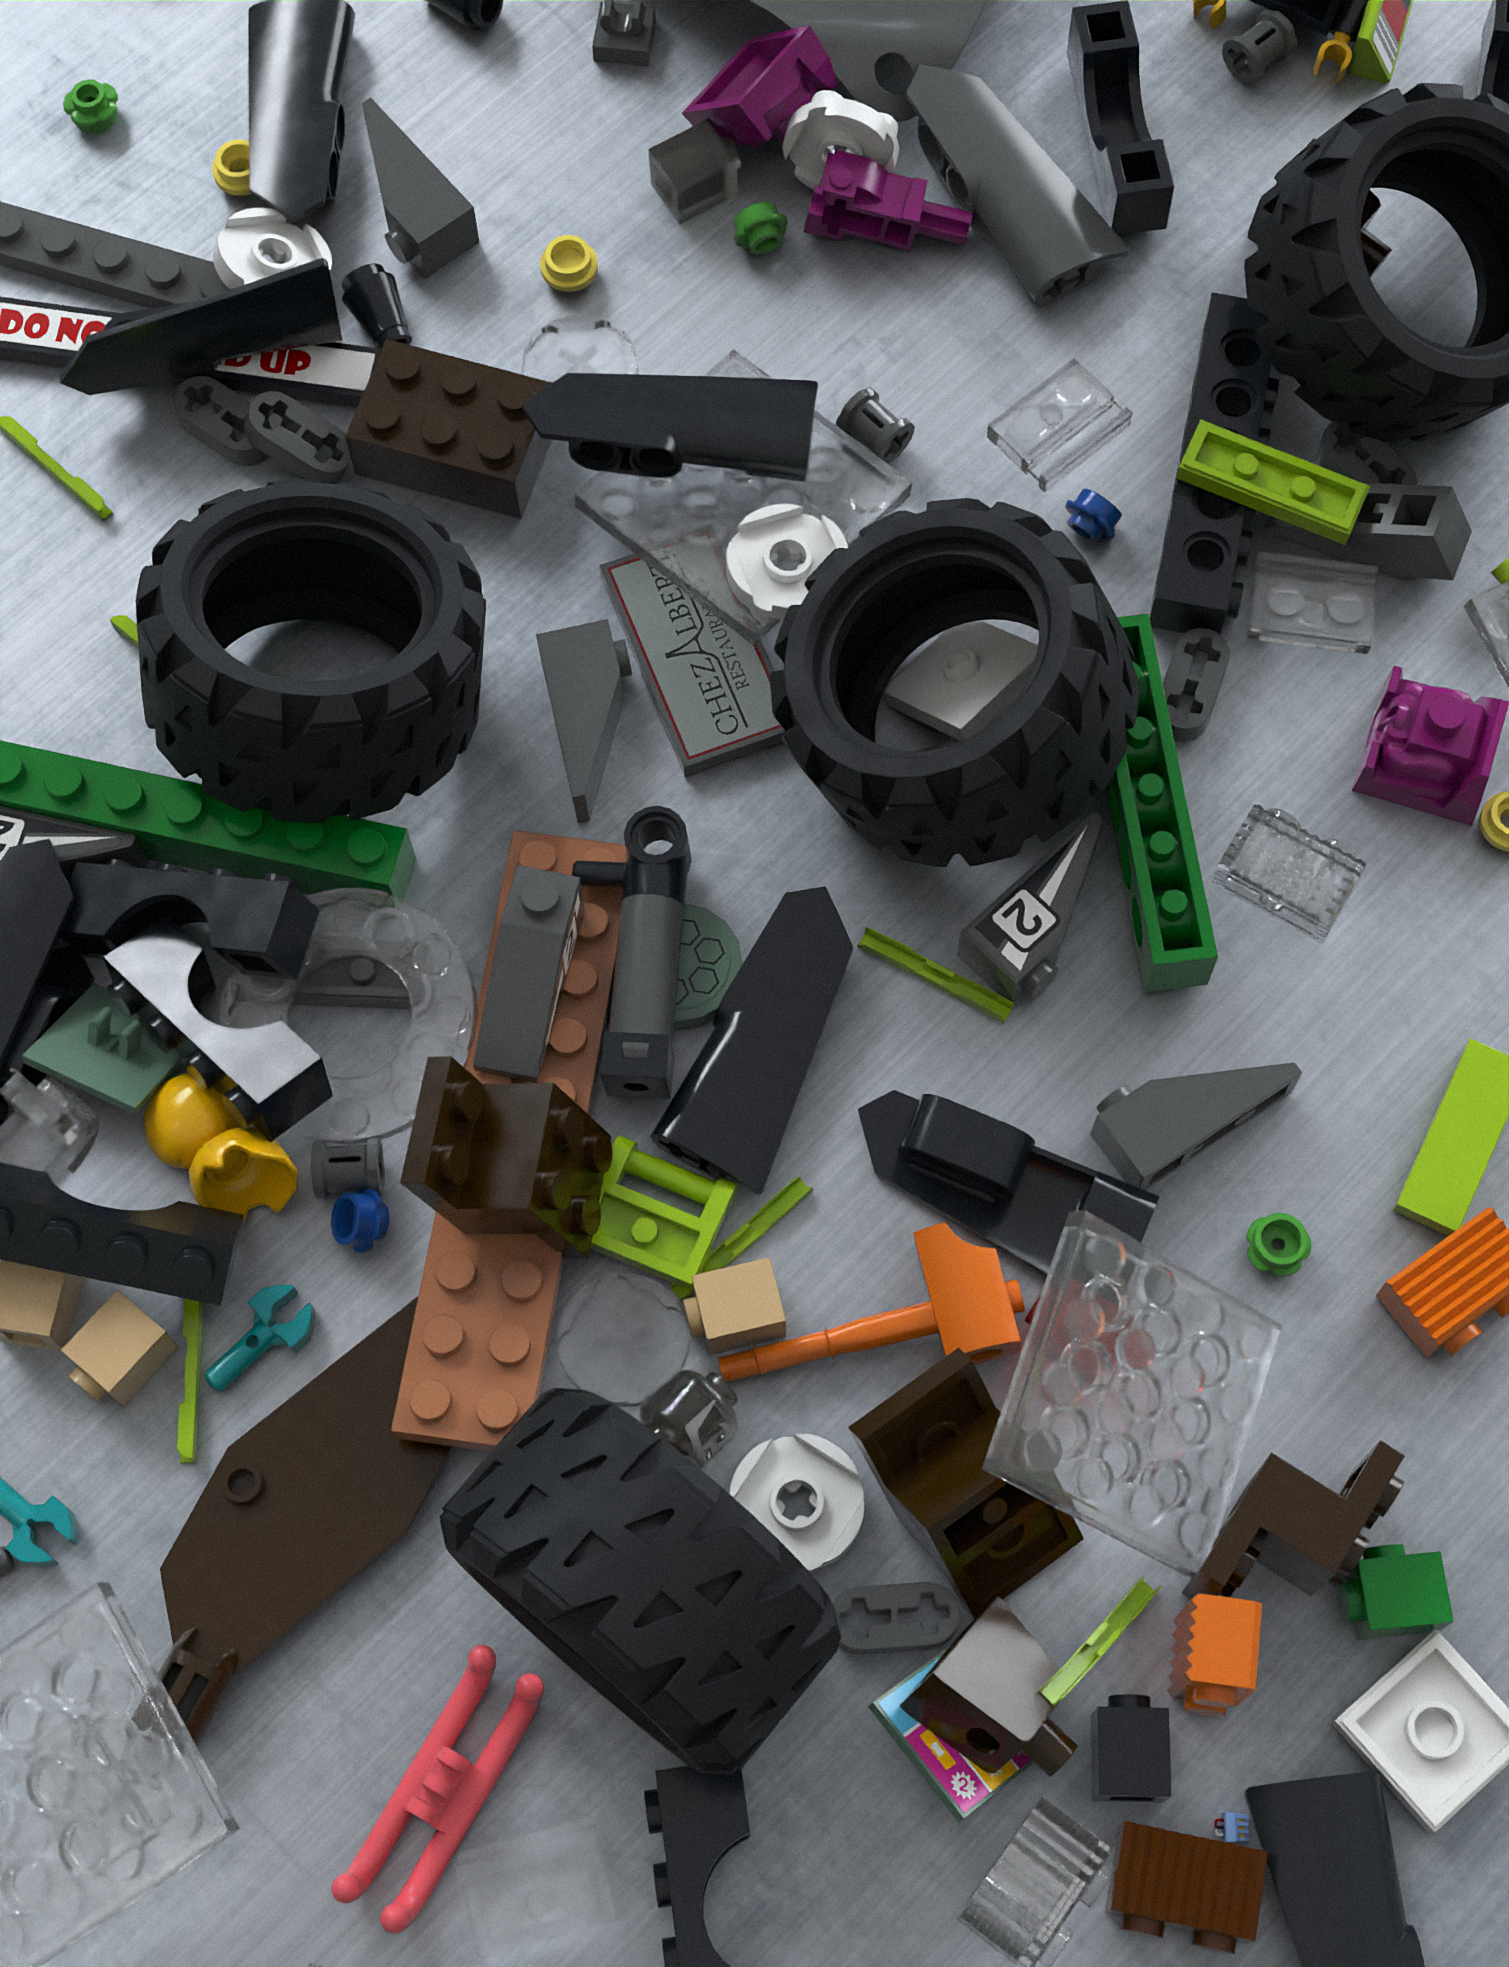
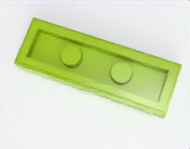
[1176,420,1371,545]
[1392,1038,1509,1236]

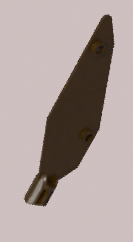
[131,1296,453,1755]

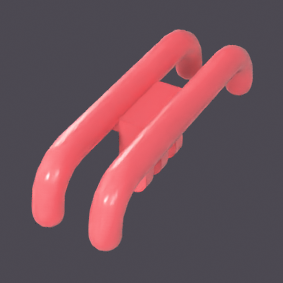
[331,1644,544,1934]

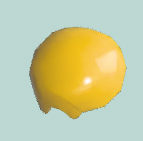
[143,1073,251,1171]
[189,1126,298,1221]

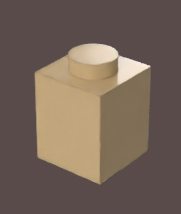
[683,1257,786,1355]
[0,1260,85,1352]
[61,1290,179,1407]

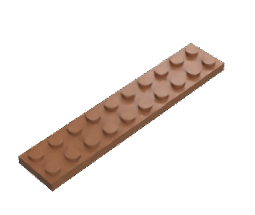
[391,830,626,1452]

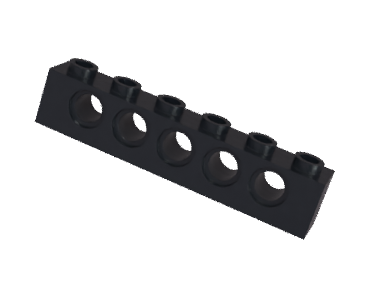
[1149,292,1280,634]

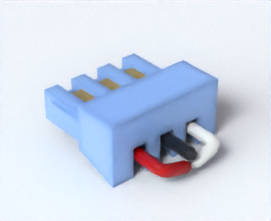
[1214,1812,1249,1843]

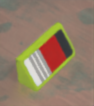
[1349,0,1413,83]

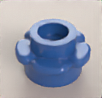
[1065,488,1122,543]
[331,1188,389,1253]

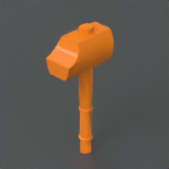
[718,1222,1025,1383]

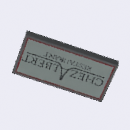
[599,527,786,776]

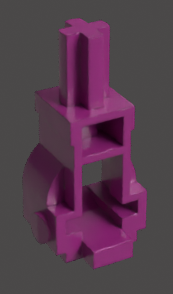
[803,149,973,251]

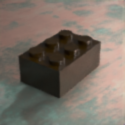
[345,339,552,519]

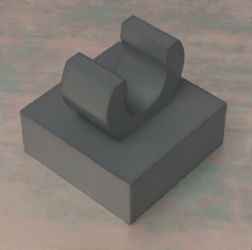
[592,0,656,67]

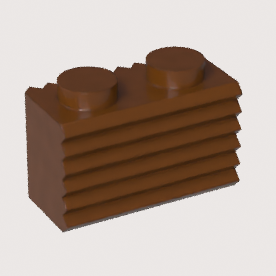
[1105,1821,1268,1954]

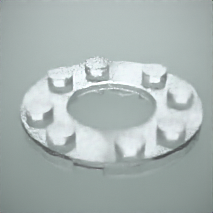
[219,888,478,1145]

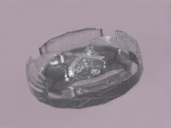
[522,315,639,383]
[557,1273,689,1407]

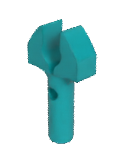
[204,1285,316,1392]
[0,1477,77,1567]

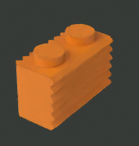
[1376,1207,1509,1359]
[1167,1593,1262,1716]

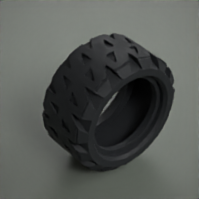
[1244,83,1509,442]
[135,479,486,823]
[770,498,1139,867]
[439,1388,842,1775]

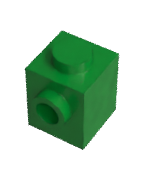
[1339,1544,1454,1640]

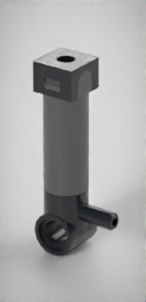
[572,806,692,1099]

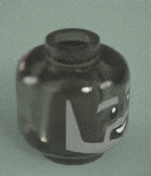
[639,1369,739,1469]

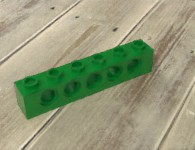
[1105,613,1218,993]

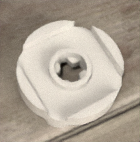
[783,90,899,190]
[213,208,332,289]
[726,504,848,624]
[730,1434,864,1574]

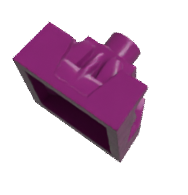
[682,25,838,148]
[1352,665,1509,826]

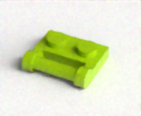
[590,1135,739,1291]

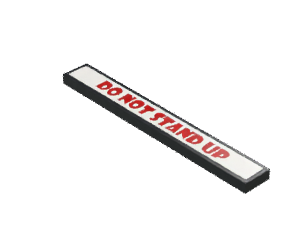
[0,297,382,407]

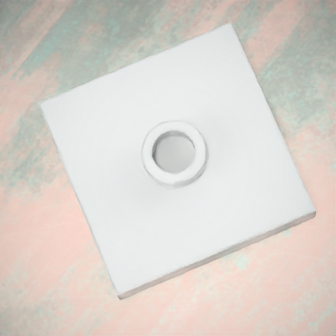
[882,620,1038,741]
[1331,1629,1509,1835]

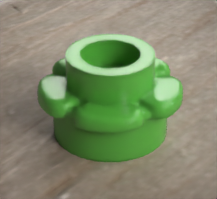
[63,79,118,133]
[733,202,788,255]
[1246,1213,1312,1277]

